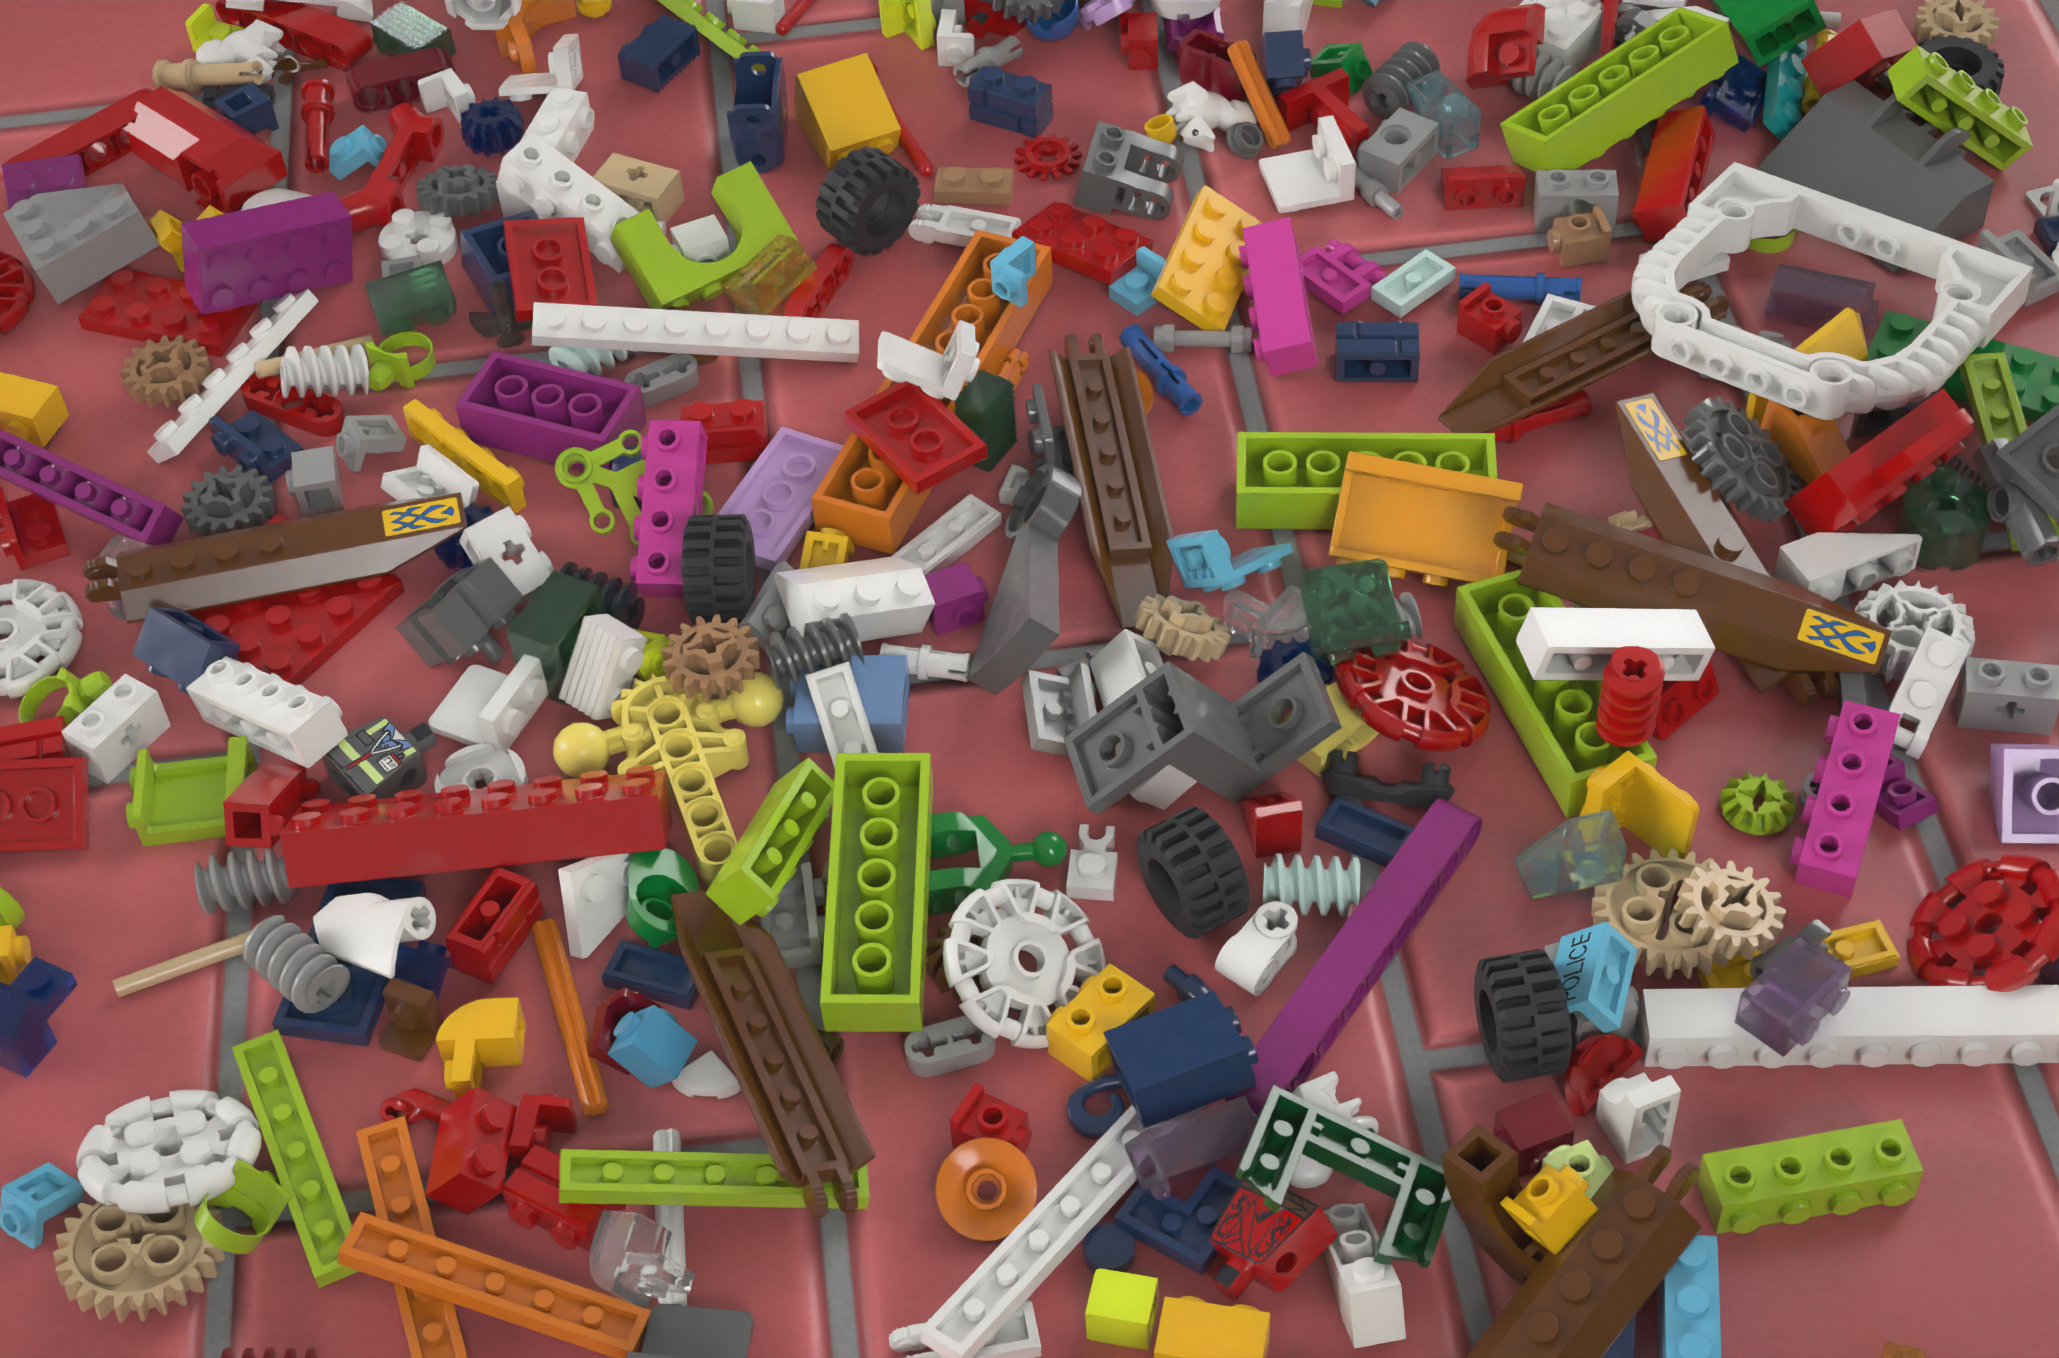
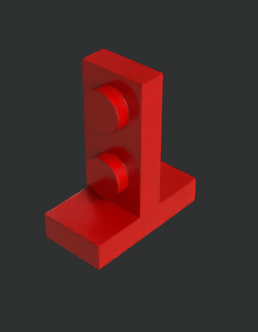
[1278,68,1369,162]

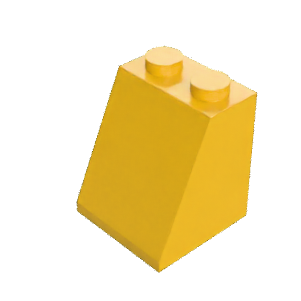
[792,53,901,169]

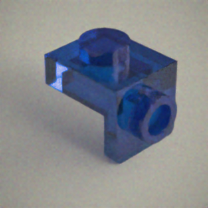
[383,940,455,1001]

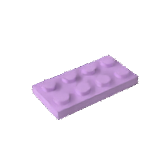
[717,426,844,571]

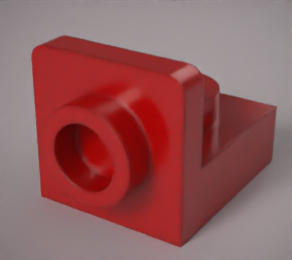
[509,1093,578,1168]

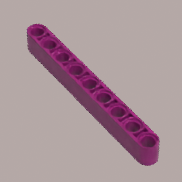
[1225,798,1483,1119]

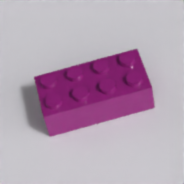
[181,191,353,315]
[455,350,647,470]

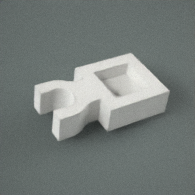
[1066,824,1118,901]

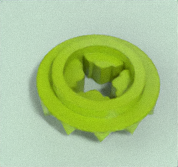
[1719,770,1796,835]

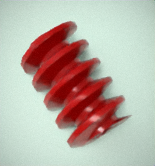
[1595,646,1665,747]

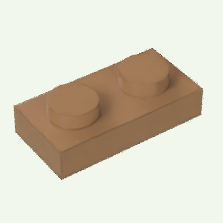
[934,166,1015,206]

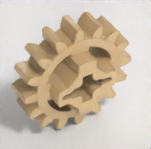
[1913,0,2000,47]
[1134,594,1231,662]
[1675,860,1786,960]

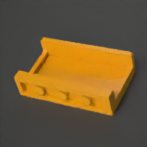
[1328,451,1523,587]

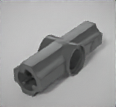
[1972,438,2059,566]

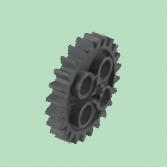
[1683,397,1799,523]

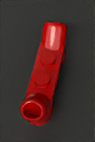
[339,103,444,234]

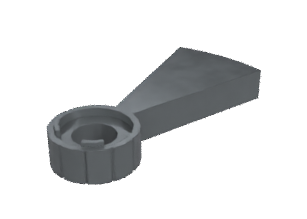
[966,463,1082,695]

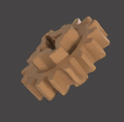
[120,335,212,408]
[662,614,761,702]

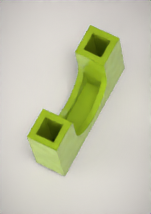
[610,161,798,309]

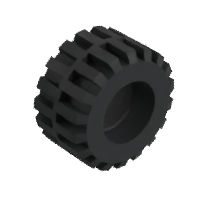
[1903,35,2005,131]
[815,146,921,256]
[682,514,756,625]
[1137,806,1250,939]
[1474,949,1572,1083]

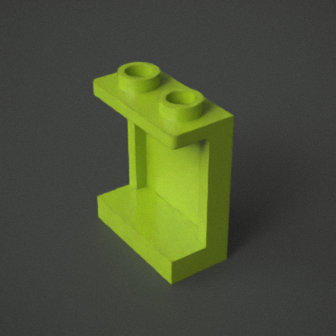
[126,735,257,847]

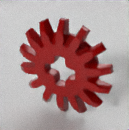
[1014,134,1082,181]

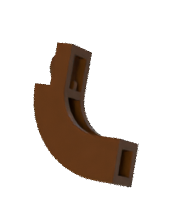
[1442,1124,1549,1286]

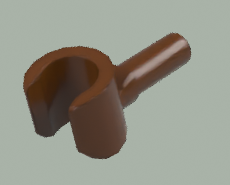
[273,55,327,85]

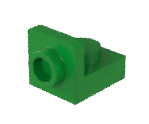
[1309,42,1373,94]

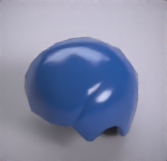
[1024,0,1079,41]

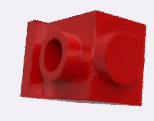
[1120,12,1158,70]
[1456,282,1523,354]
[949,1083,1032,1154]

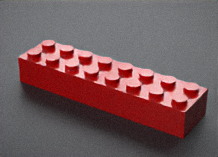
[280,765,673,888]

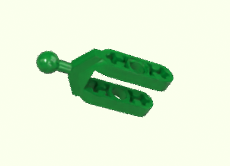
[928,812,1067,915]

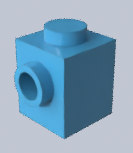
[607,1005,698,1089]

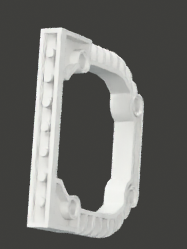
[1631,162,2033,420]

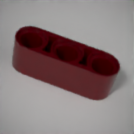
[346,47,457,113]

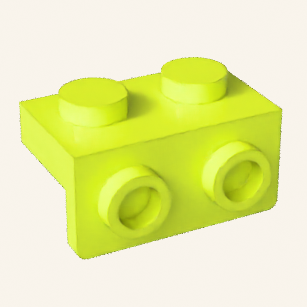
[879,0,936,50]

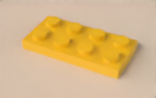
[1150,185,1262,331]

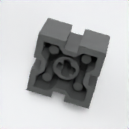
[395,557,524,667]

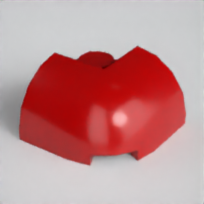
[1466,3,1546,89]

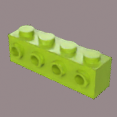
[1887,45,2033,171]
[705,757,834,926]
[1697,1119,1924,1234]

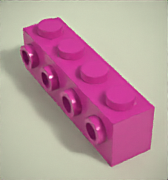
[1239,217,1319,377]
[630,420,708,597]
[1789,700,1901,898]

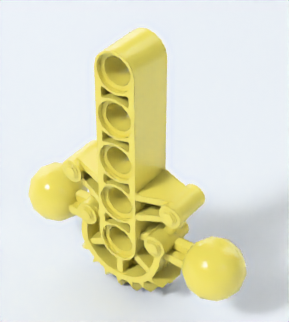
[553,671,784,889]

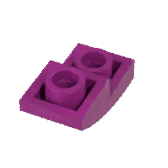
[1875,754,1937,831]

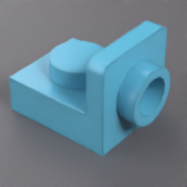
[1109,246,1166,316]
[0,1162,84,1249]

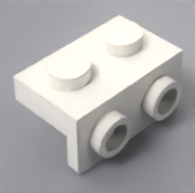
[380,444,479,520]

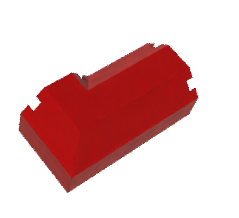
[126,86,288,214]

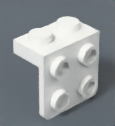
[877,320,980,401]
[428,654,549,752]

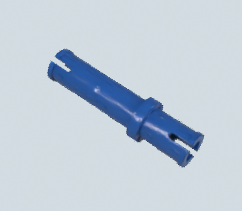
[1458,273,1582,305]
[1119,324,1203,416]

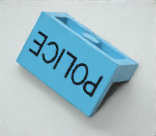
[1554,921,1638,1033]

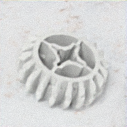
[1854,580,1975,684]

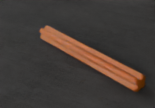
[532,918,610,1117]

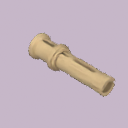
[153,59,264,92]

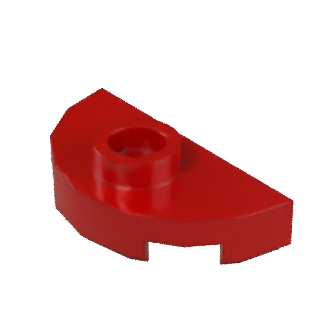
[1564,1034,1644,1115]

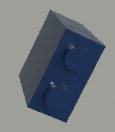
[1103,990,1259,1129]

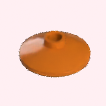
[935,1138,1038,1241]

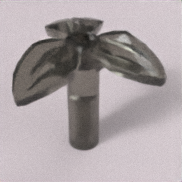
[468,280,533,348]

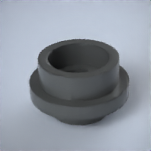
[1226,121,1264,159]

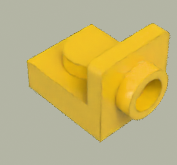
[799,528,855,569]

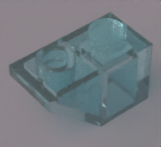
[1407,70,1482,160]
[1515,810,1627,900]

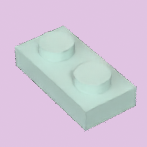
[1371,249,1456,318]

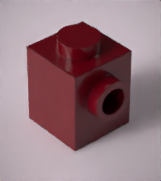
[1492,1091,1575,1177]

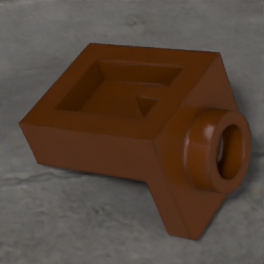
[379,978,444,1062]

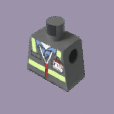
[322,717,437,799]

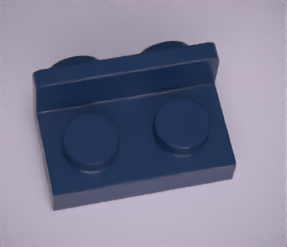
[208,410,304,484]

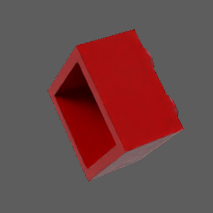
[1801,8,1917,97]

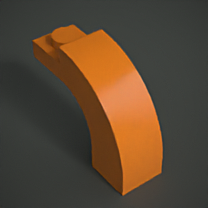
[495,0,577,74]

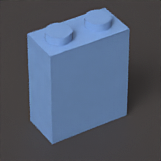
[786,655,910,753]

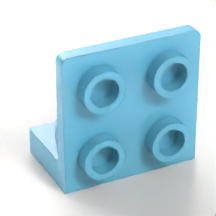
[1166,529,1294,593]

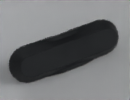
[1321,750,1455,808]

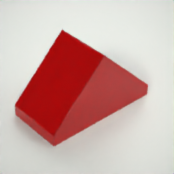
[1240,791,1303,858]

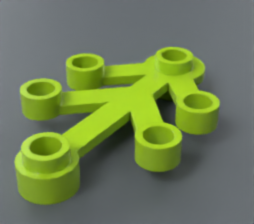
[555,429,714,548]

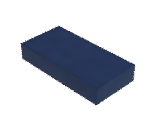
[1315,796,1415,867]
[601,940,699,1010]

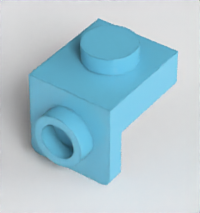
[329,125,388,180]
[990,236,1037,308]

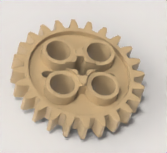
[1591,848,1740,979]
[53,1200,225,1323]

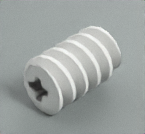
[280,344,369,398]

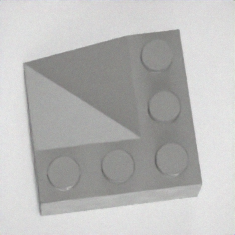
[3,183,160,304]

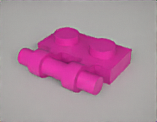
[1300,238,1387,315]

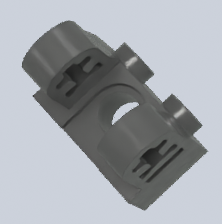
[1073,121,1184,220]

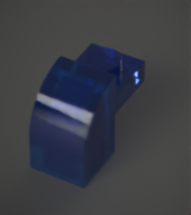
[0,956,78,1078]

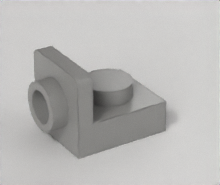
[336,415,407,472]

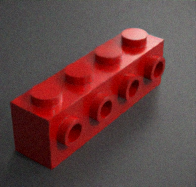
[1632,105,1715,242]

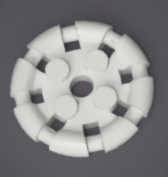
[0,579,83,699]
[943,878,1106,1049]
[76,1090,262,1214]

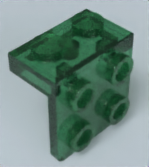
[1299,558,1412,664]

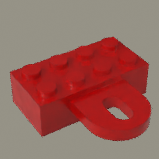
[1784,388,1975,536]

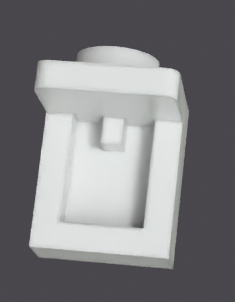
[418,68,476,126]

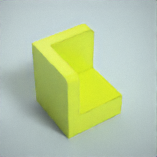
[1085,1268,1159,1351]

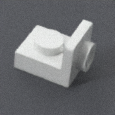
[936,9,975,67]

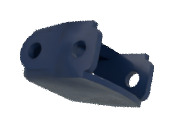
[727,51,788,174]

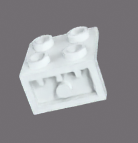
[498,34,584,101]
[1259,115,1356,213]

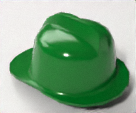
[625,848,699,949]

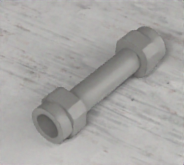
[1154,324,1252,354]

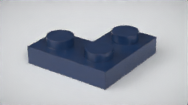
[1114,1165,1241,1276]

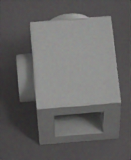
[285,445,344,516]

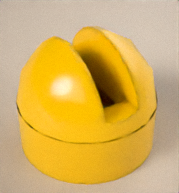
[1144,114,1177,144]

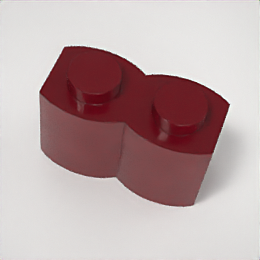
[1179,29,1257,102]

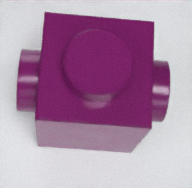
[924,562,989,636]

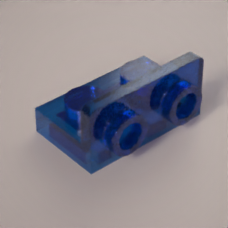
[1698,54,1767,133]

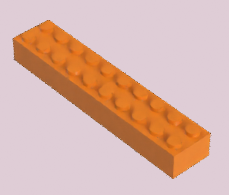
[811,230,1053,555]

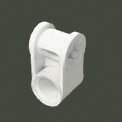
[1215,901,1298,996]

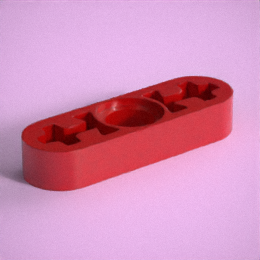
[784,243,853,318]
[241,374,345,437]

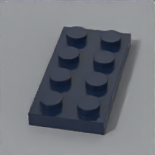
[272,878,426,1046]

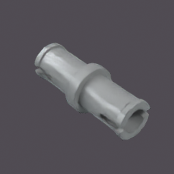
[953,35,1023,87]

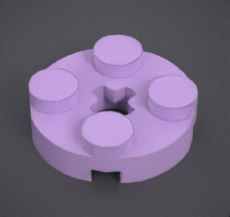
[1079,0,1142,31]

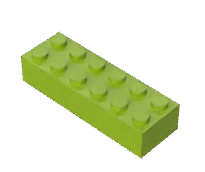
[1500,7,1739,172]
[1236,432,1497,530]
[1454,569,1657,818]
[820,753,934,1032]

